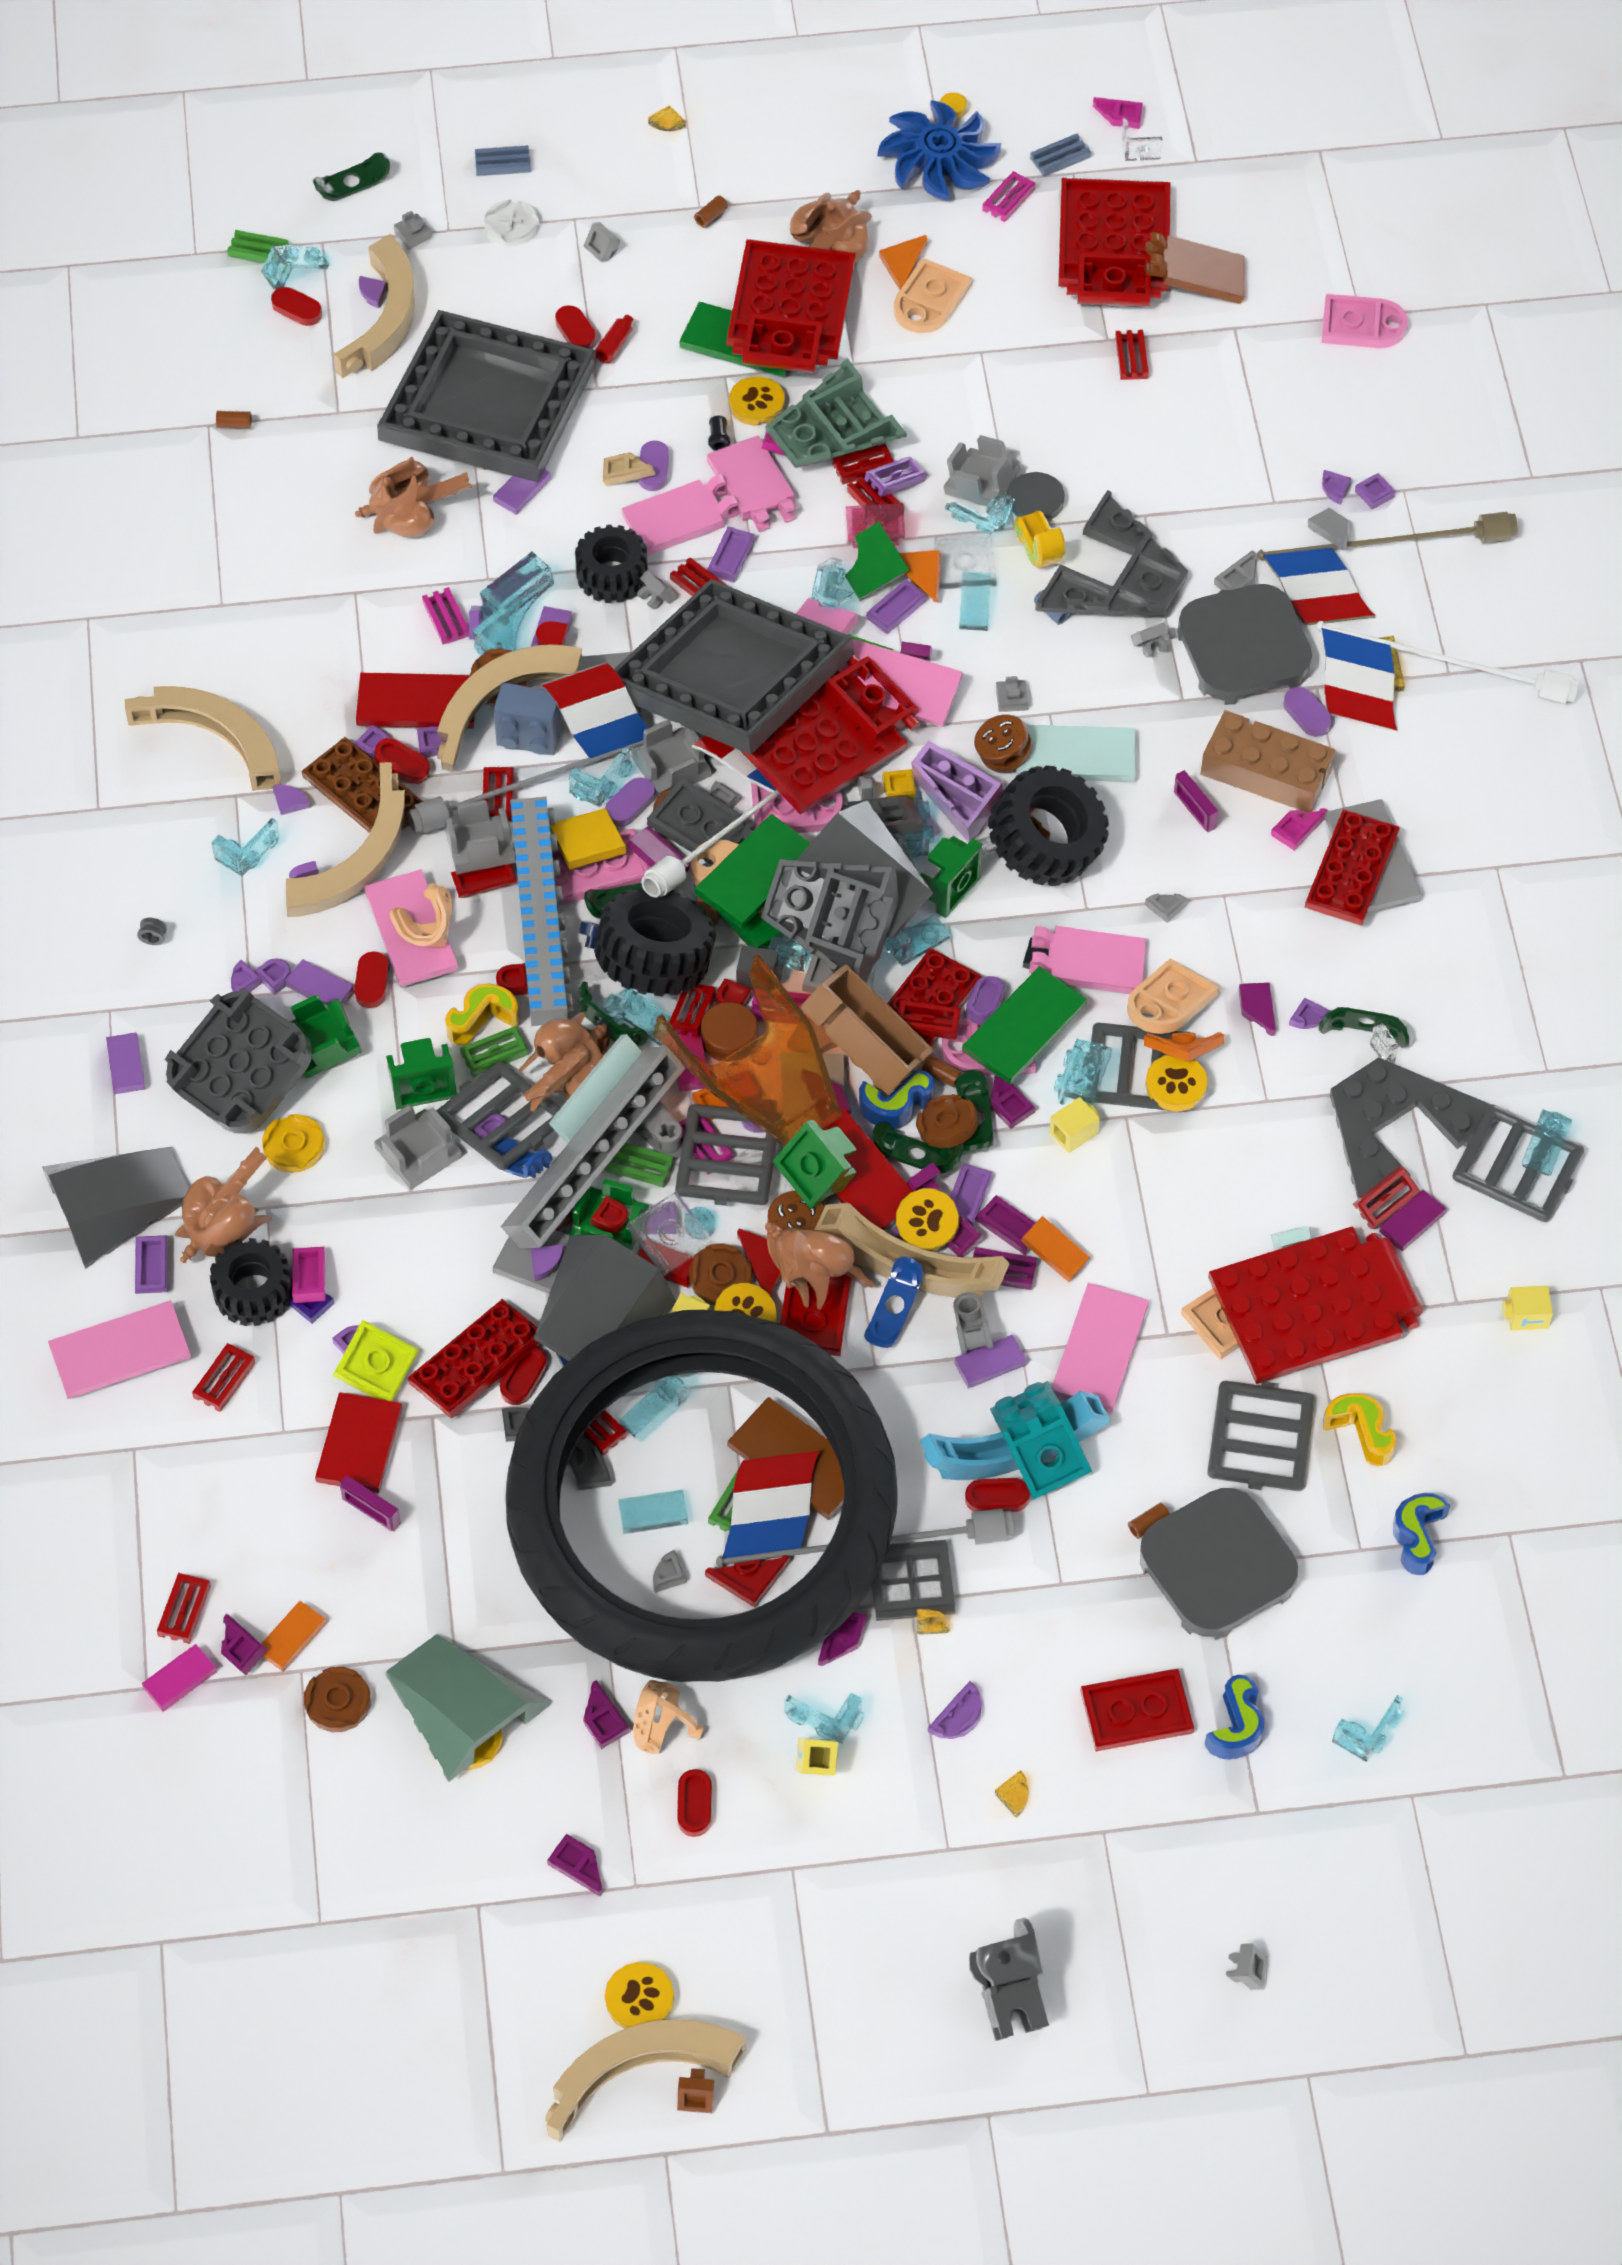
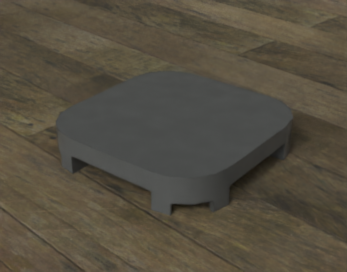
[1177,584,1312,705]
[165,988,312,1133]
[1139,1488,1298,1640]

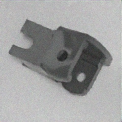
[969,1917,1049,2041]

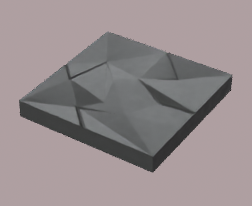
[377,310,596,482]
[614,579,854,755]

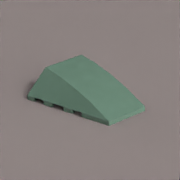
[765,358,907,468]
[386,1634,550,1782]

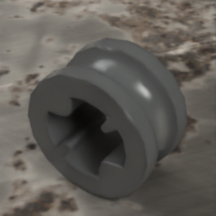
[137,917,167,945]

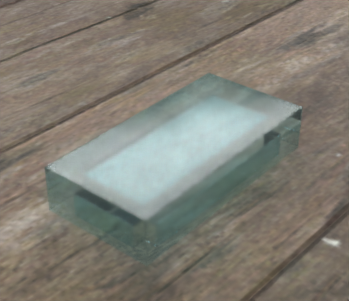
[959,572,991,631]
[618,1489,688,1534]

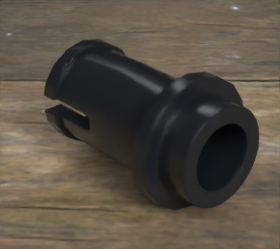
[708,415,730,451]

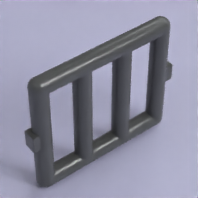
[1085,1022,1197,1112]
[436,1062,561,1170]
[675,1103,781,1206]
[1452,1104,1584,1222]
[1207,1380,1315,1491]

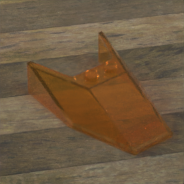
[653,953,842,1146]

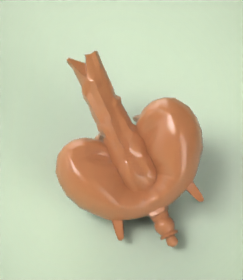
[790,190,873,263]
[355,456,472,537]
[519,1012,607,1112]
[175,1147,272,1263]
[764,1223,874,1310]

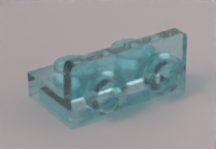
[811,558,854,609]
[1054,1038,1112,1105]

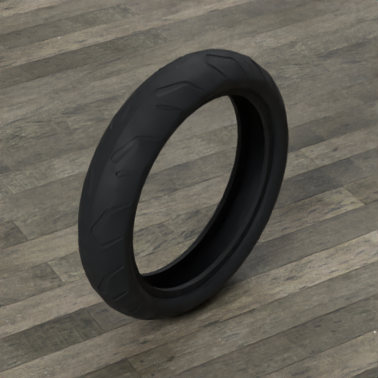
[505,1310,898,1682]

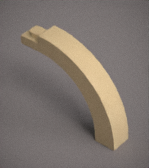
[333,234,415,379]
[437,645,582,772]
[124,686,281,791]
[286,762,405,917]
[814,1203,1010,1298]
[545,2019,746,2142]

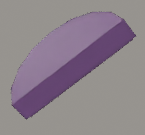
[927,1681,982,1739]

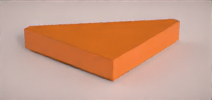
[879,235,927,290]
[899,550,942,602]
[1144,1032,1225,1062]

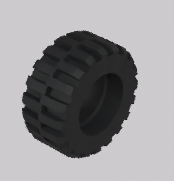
[988,765,1109,886]
[594,887,716,997]

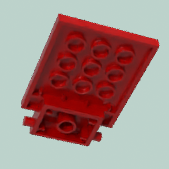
[1058,178,1171,307]
[727,239,856,373]
[741,654,920,815]
[1208,1226,1423,1384]

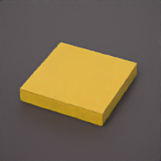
[549,808,626,870]

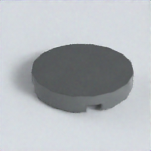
[1007,472,1065,519]

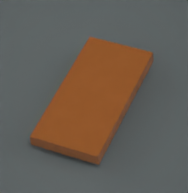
[301,737,424,833]
[727,1397,844,1520]

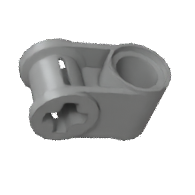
[636,1101,683,1160]
[953,1292,993,1355]

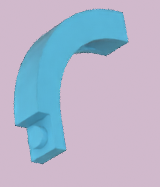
[920,1391,1111,1480]

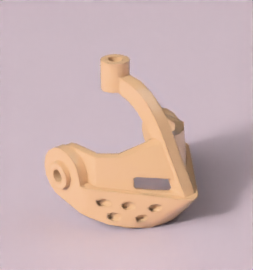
[390,883,453,948]
[633,1680,704,1754]

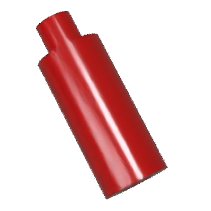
[595,314,634,364]

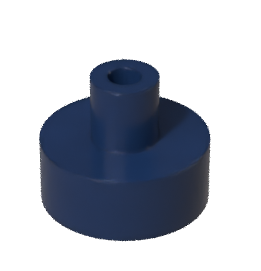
[578,921,599,949]

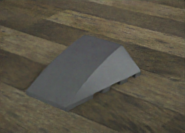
[797,800,933,940]
[761,859,899,979]
[42,1146,189,1269]
[534,1235,676,1361]

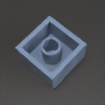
[493,682,562,756]

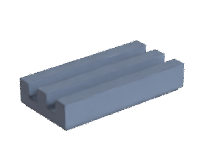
[1030,133,1091,176]
[474,145,531,176]

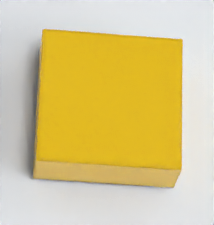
[882,769,916,799]

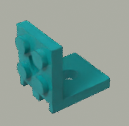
[990,1381,1092,1500]

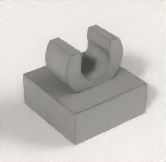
[394,210,432,249]
[583,222,621,262]
[637,570,677,609]
[1131,622,1169,657]
[996,676,1028,712]
[1226,1943,1268,1990]

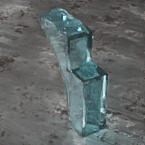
[472,551,554,656]

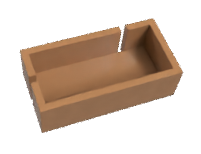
[1200,710,1336,812]
[800,964,934,1095]

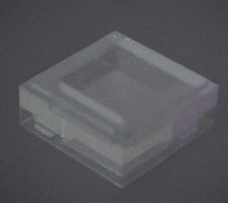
[1370,1023,1399,1064]

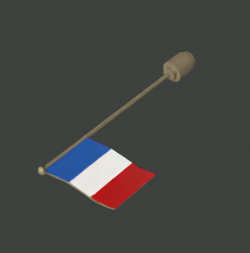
[1257,511,1518,626]

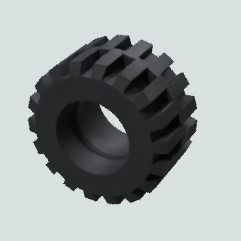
[575,524,648,603]
[209,1238,292,1326]

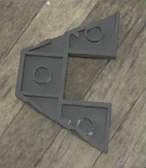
[1035,490,1188,617]
[1330,1057,1500,1211]

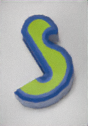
[859,1070,934,1129]
[1393,1492,1451,1576]
[1204,1674,1264,1760]

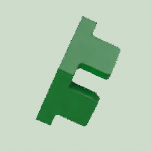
[920,836,983,918]
[290,994,362,1078]
[386,1038,457,1110]
[772,1119,857,1209]
[569,1179,649,1251]

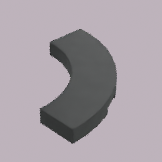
[501,1407,611,1490]

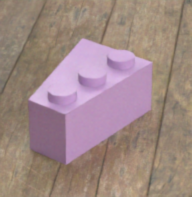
[911,740,1003,843]

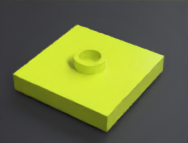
[332,1320,419,1401]

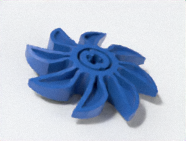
[877,100,1001,200]

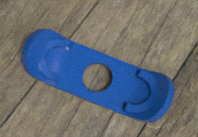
[493,1138,552,1178]
[864,1256,924,1348]

